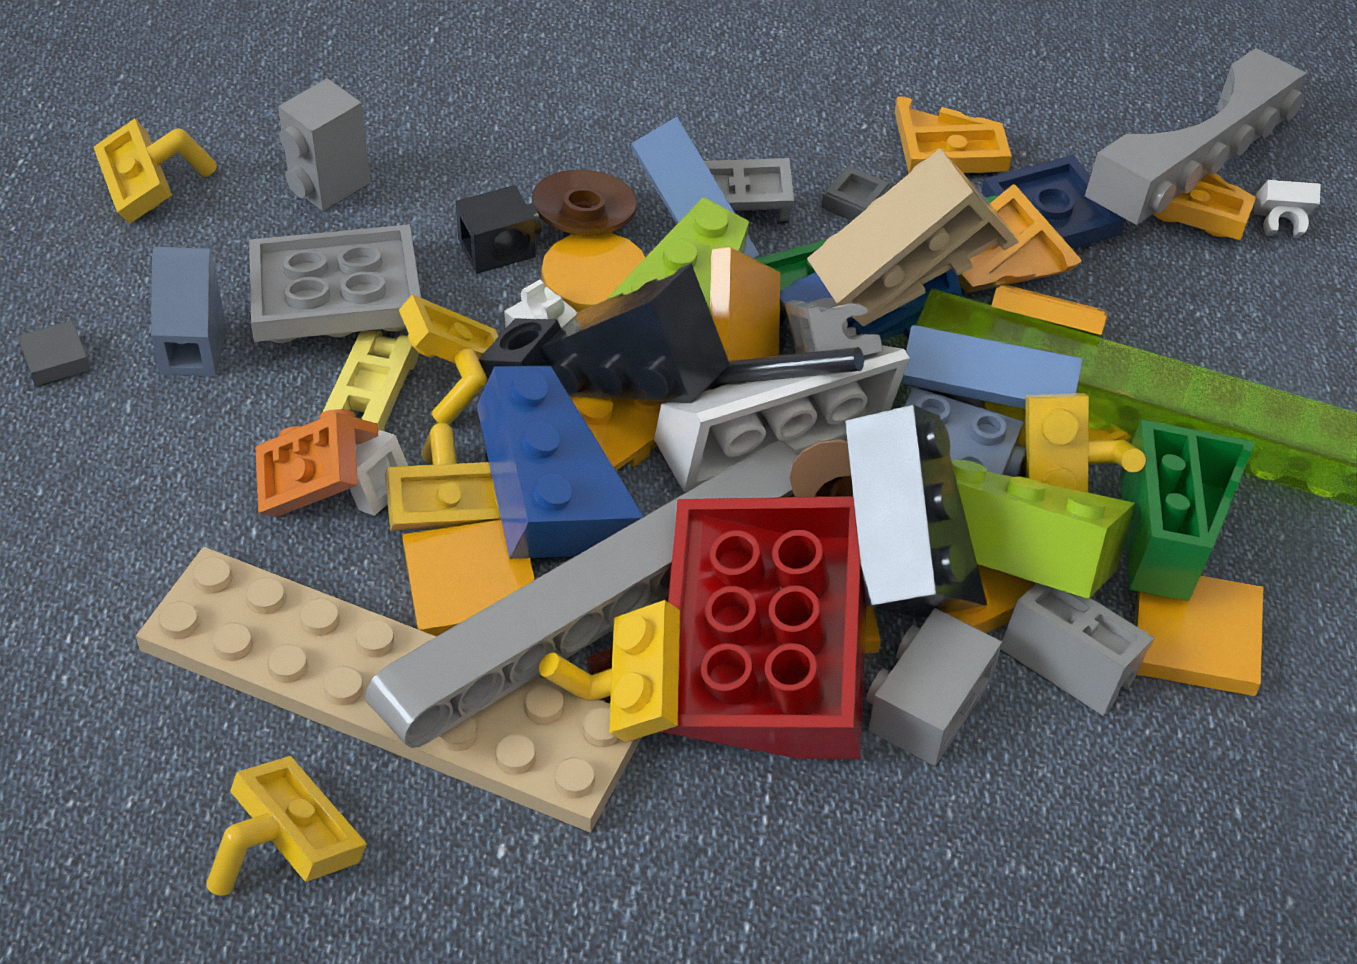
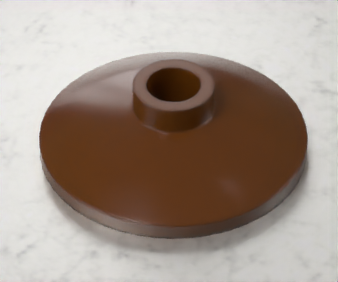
[532,170,637,235]

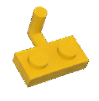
[93,118,217,224]
[399,294,499,426]
[1026,393,1146,493]
[385,423,501,531]
[539,600,680,742]
[206,756,367,896]

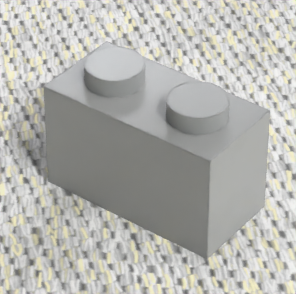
[278,78,371,211]
[866,608,1002,766]

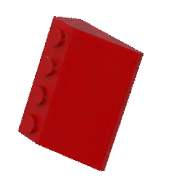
[660,496,866,759]

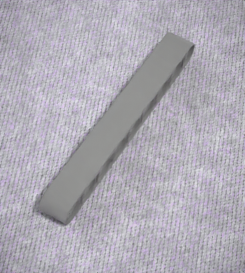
[365,441,799,748]

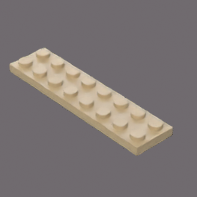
[136,546,642,833]

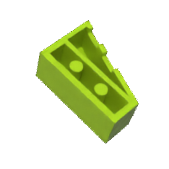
[608,197,749,310]
[951,459,1135,599]

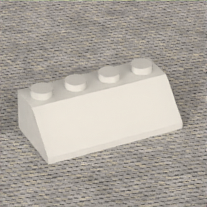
[654,346,910,492]

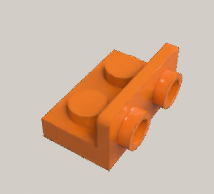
[255,409,379,517]

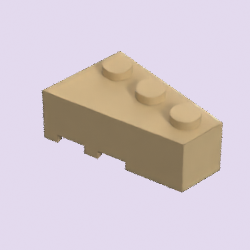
[807,148,1019,326]

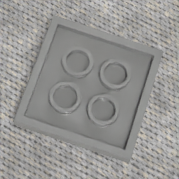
[249,224,421,343]

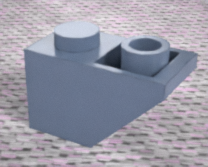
[151,247,227,376]

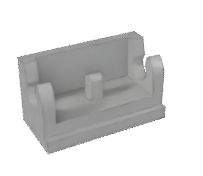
[704,158,794,222]
[785,297,883,355]
[1000,583,1154,716]

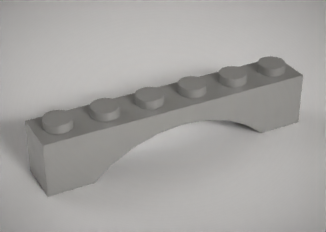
[1085,48,1307,225]

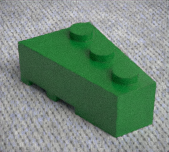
[1120,419,1255,601]

